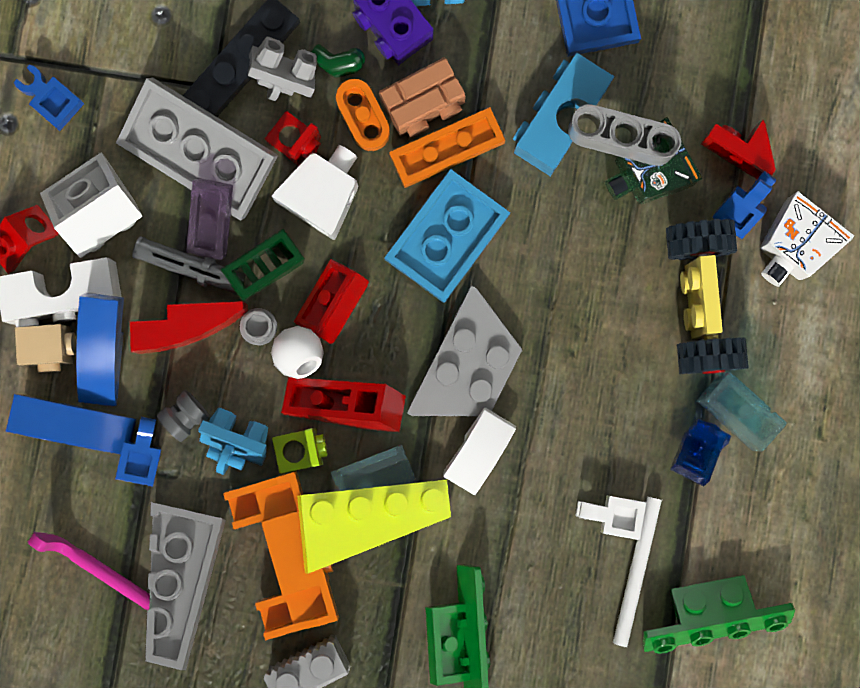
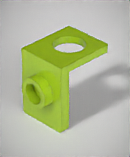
[272,428,328,473]

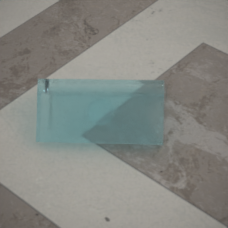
[331,444,417,491]

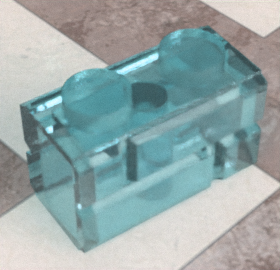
[696,372,787,451]

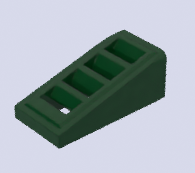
[221,229,305,301]

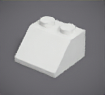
[40,152,143,258]

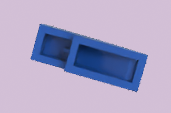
[76,293,124,406]
[5,394,136,454]

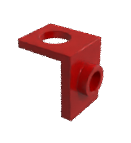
[265,111,321,166]
[0,205,59,274]

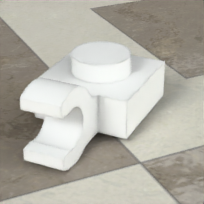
[575,495,646,540]

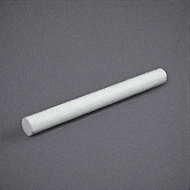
[613,496,662,647]

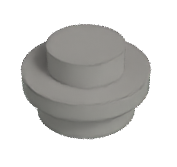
[240,308,277,345]

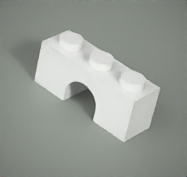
[0,257,122,327]

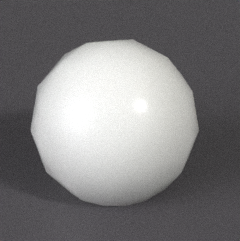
[271,326,324,379]

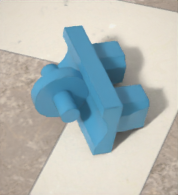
[198,408,268,475]

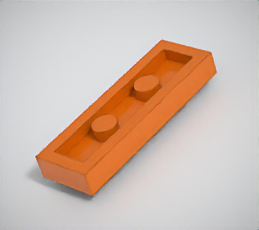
[389,107,506,188]

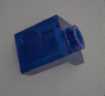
[670,419,731,487]

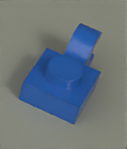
[713,171,776,239]
[115,417,161,487]

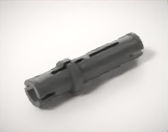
[132,236,246,295]

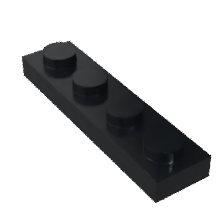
[182,0,300,117]

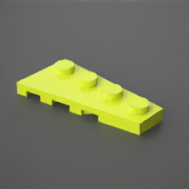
[297,480,451,574]

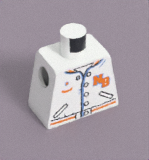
[760,192,854,287]

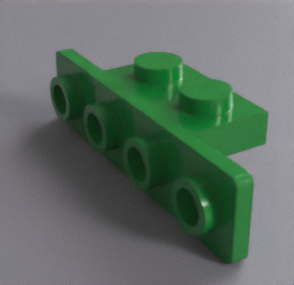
[425,564,490,688]
[642,575,795,654]

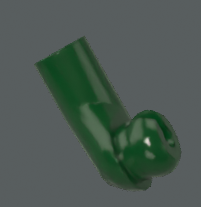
[311,44,366,78]

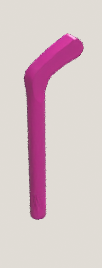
[27,532,150,610]

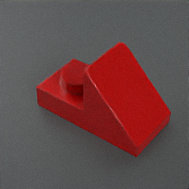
[701,120,776,179]

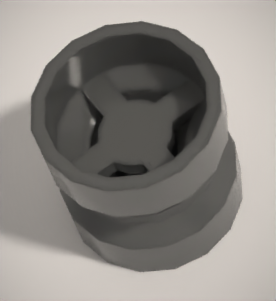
[156,390,210,442]

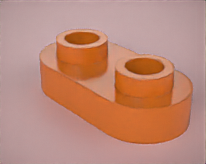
[336,79,390,151]

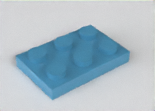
[384,169,510,303]

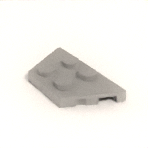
[407,286,522,416]

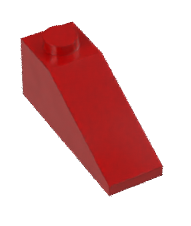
[281,377,406,432]

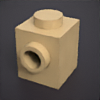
[15,324,77,373]

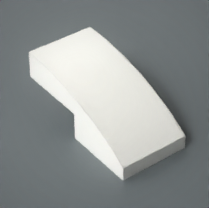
[443,407,516,495]

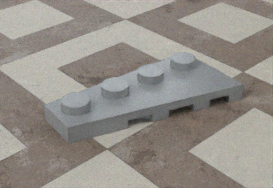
[145,502,226,670]

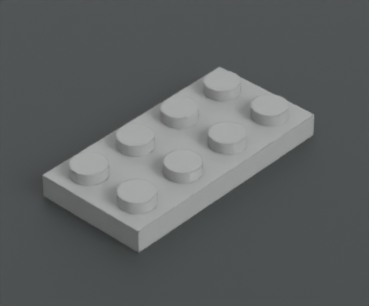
[116,77,278,221]

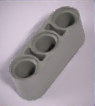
[568,104,681,166]

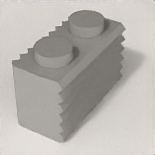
[264,634,351,688]

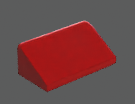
[294,259,369,344]

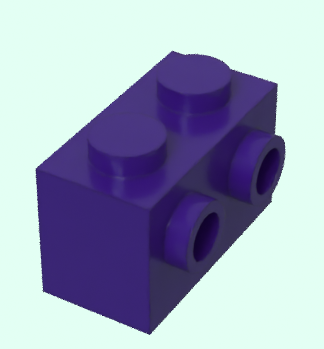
[352,0,433,66]

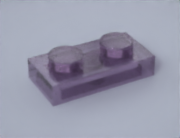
[186,178,233,260]

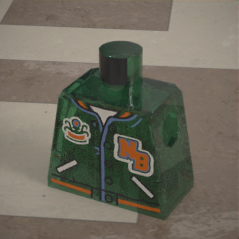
[605,117,702,205]

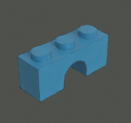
[513,53,614,177]

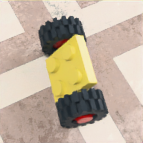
[666,219,749,374]

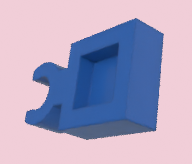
[14,65,84,131]

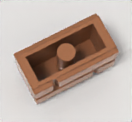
[379,57,466,137]

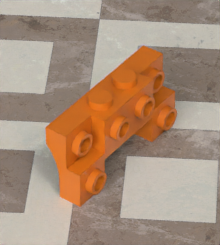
[223,471,339,641]

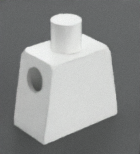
[272,145,358,240]

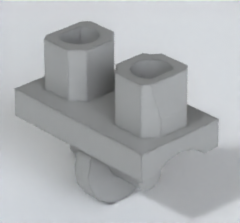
[248,37,317,101]

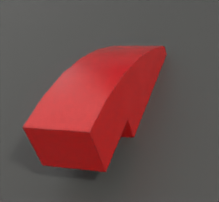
[130,301,248,354]

